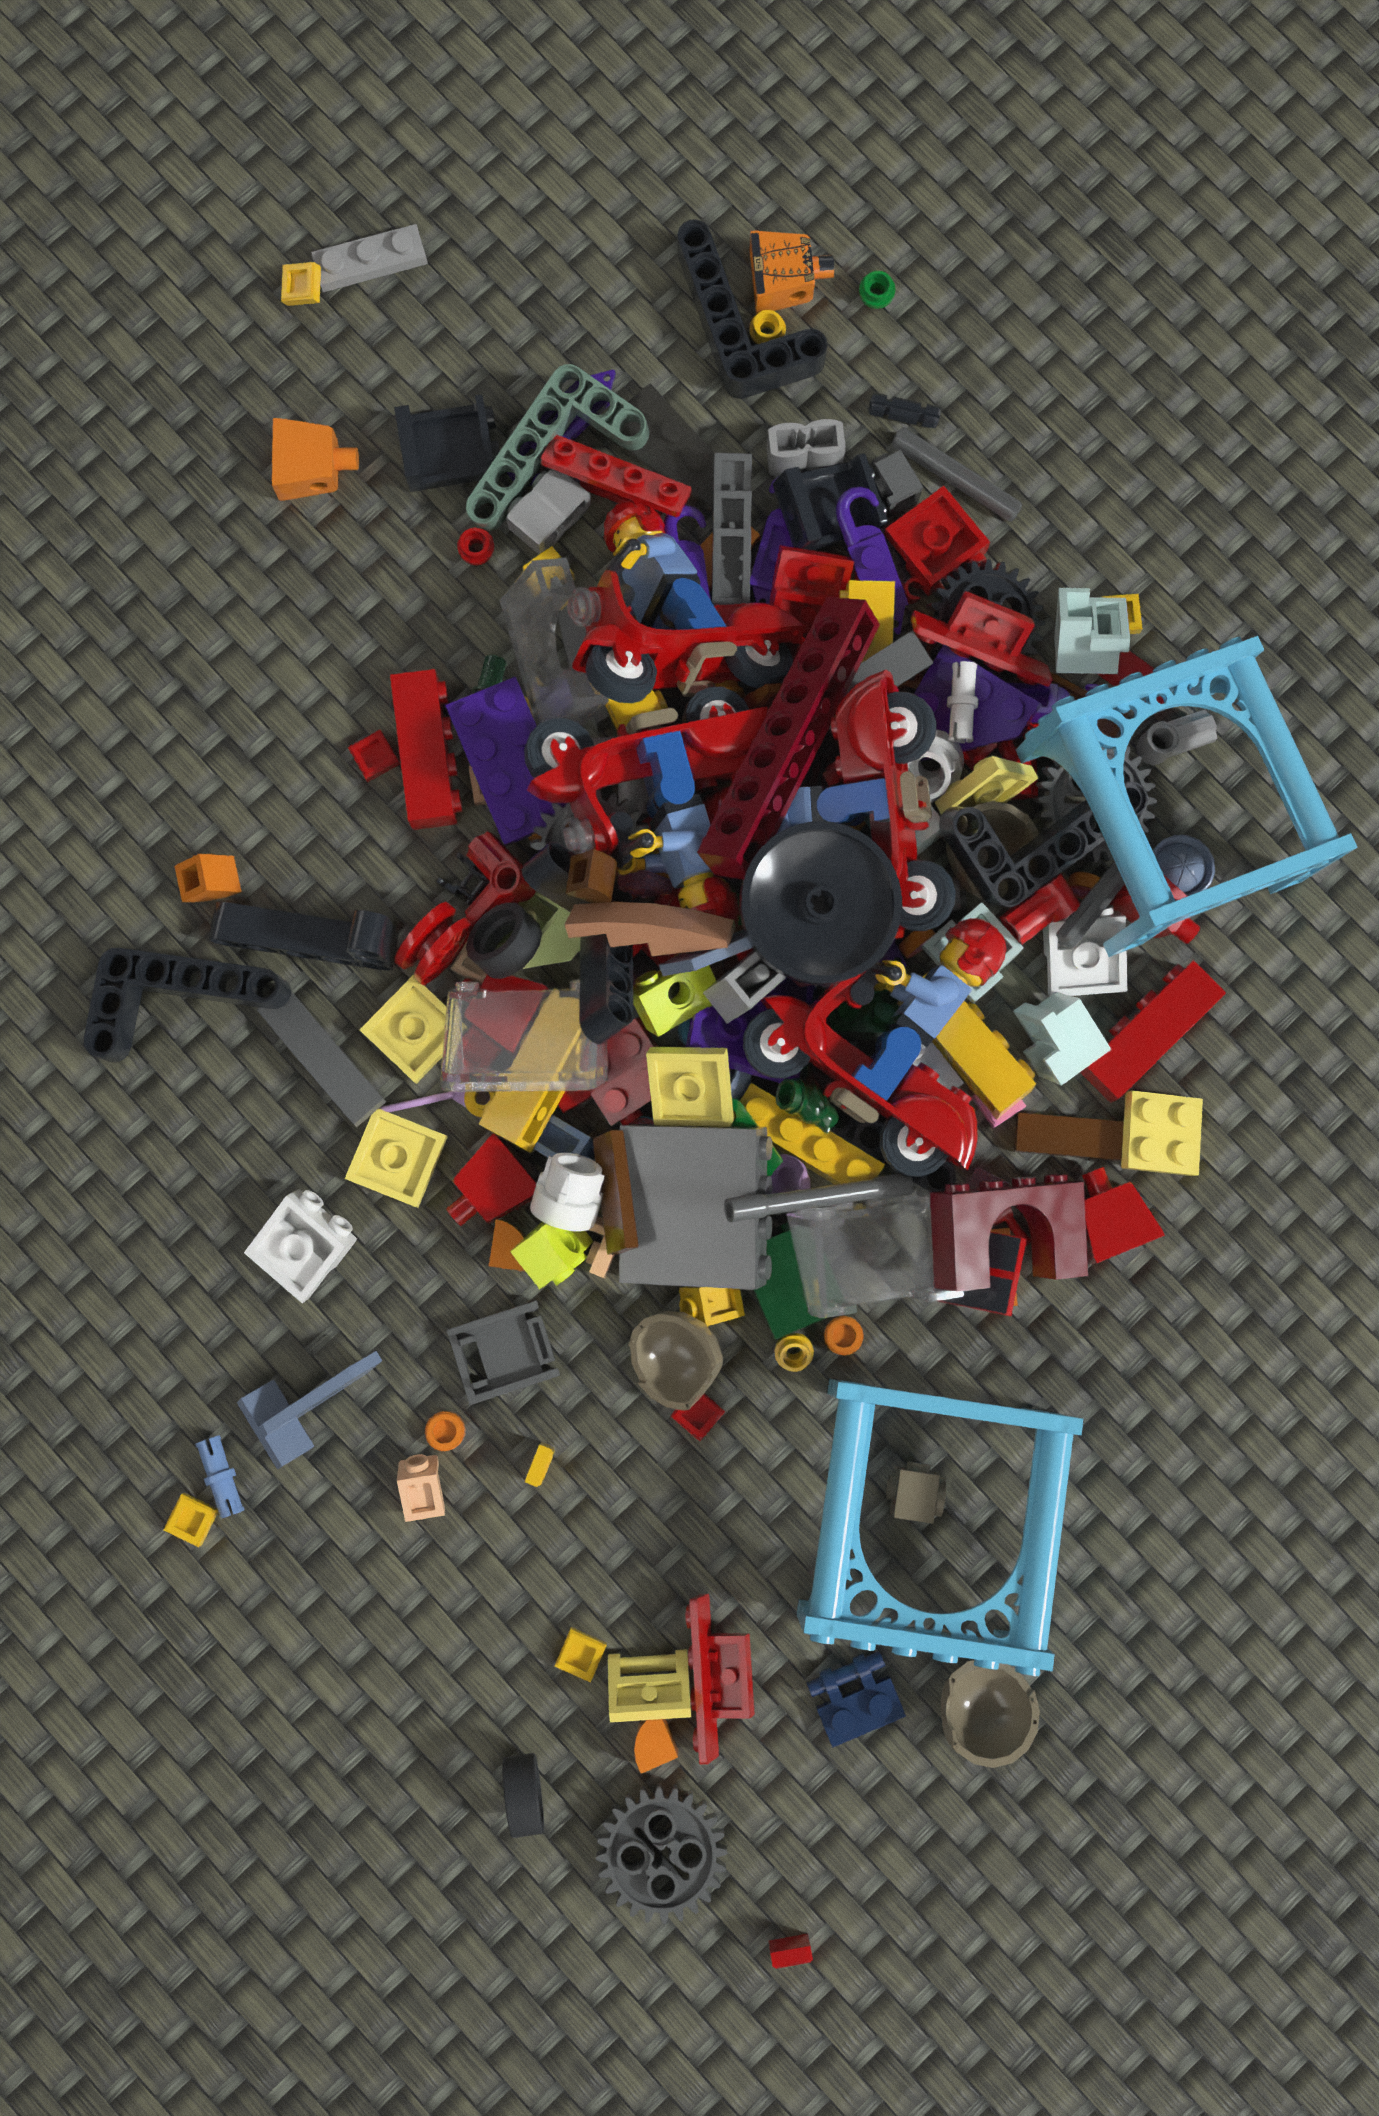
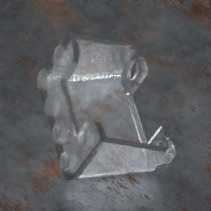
[787,1190,963,1318]

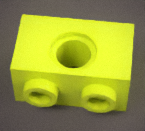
[633,953,716,1037]
[510,1222,593,1289]

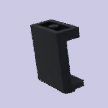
[394,394,500,492]
[773,453,887,551]

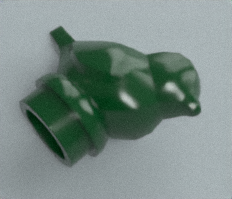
[776,1064,838,1134]

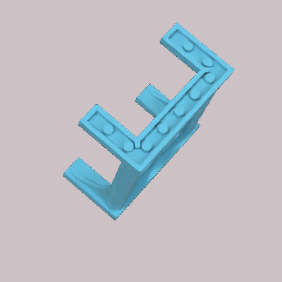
[1016,636,1358,957]
[797,1379,1083,1676]

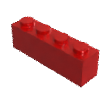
[390,669,463,830]
[1080,960,1226,1103]

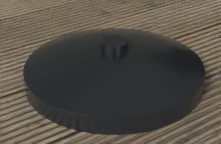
[739,821,902,985]

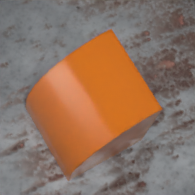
[174,854,242,902]
[489,1219,526,1272]
[634,1719,678,1774]

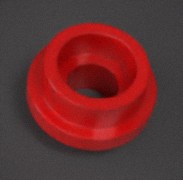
[457,528,495,565]

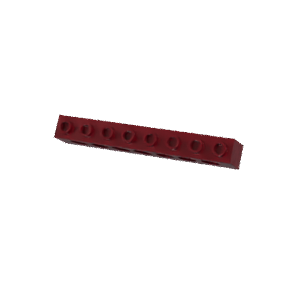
[697,597,880,879]

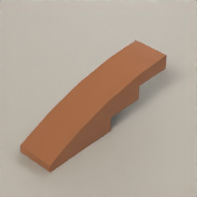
[564,902,736,956]

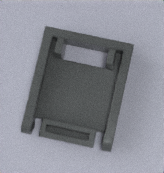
[447,1301,560,1405]

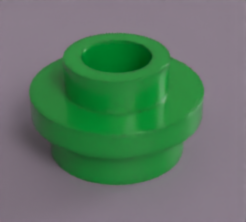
[859,271,896,309]

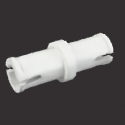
[947,661,978,743]

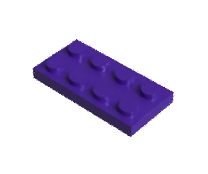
[446,676,566,847]

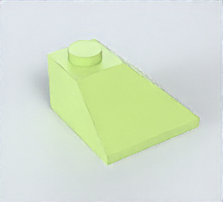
[495,891,581,969]

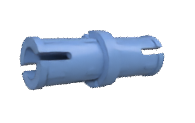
[195,1435,245,1519]

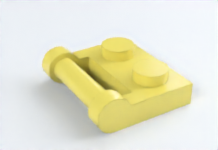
[608,1649,691,1722]

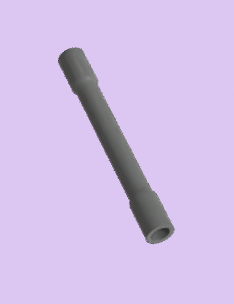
[724,1173,913,1223]

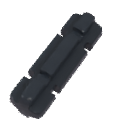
[868,393,941,429]

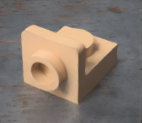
[586,1216,615,1279]
[397,1454,445,1522]

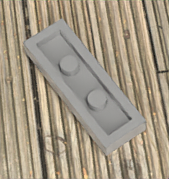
[311,224,428,292]

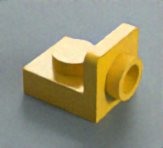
[679,1286,745,1326]

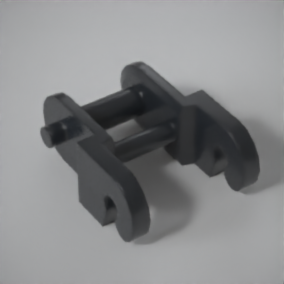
[436,852,490,905]

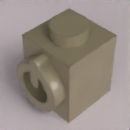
[886,1461,946,1524]

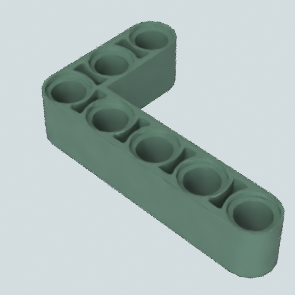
[466,364,649,531]

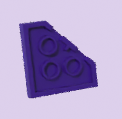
[914,645,1042,763]
[686,977,815,1083]

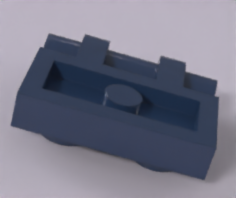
[806,1651,906,1748]

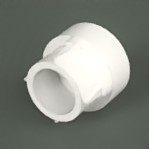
[908,730,964,803]
[530,1153,605,1231]

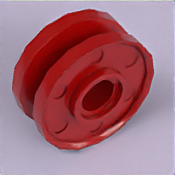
[395,901,474,986]

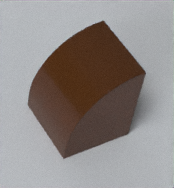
[565,849,617,903]

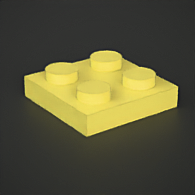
[935,756,1038,816]
[360,975,469,1084]
[646,1047,734,1127]
[1121,1090,1203,1176]
[345,1109,448,1208]

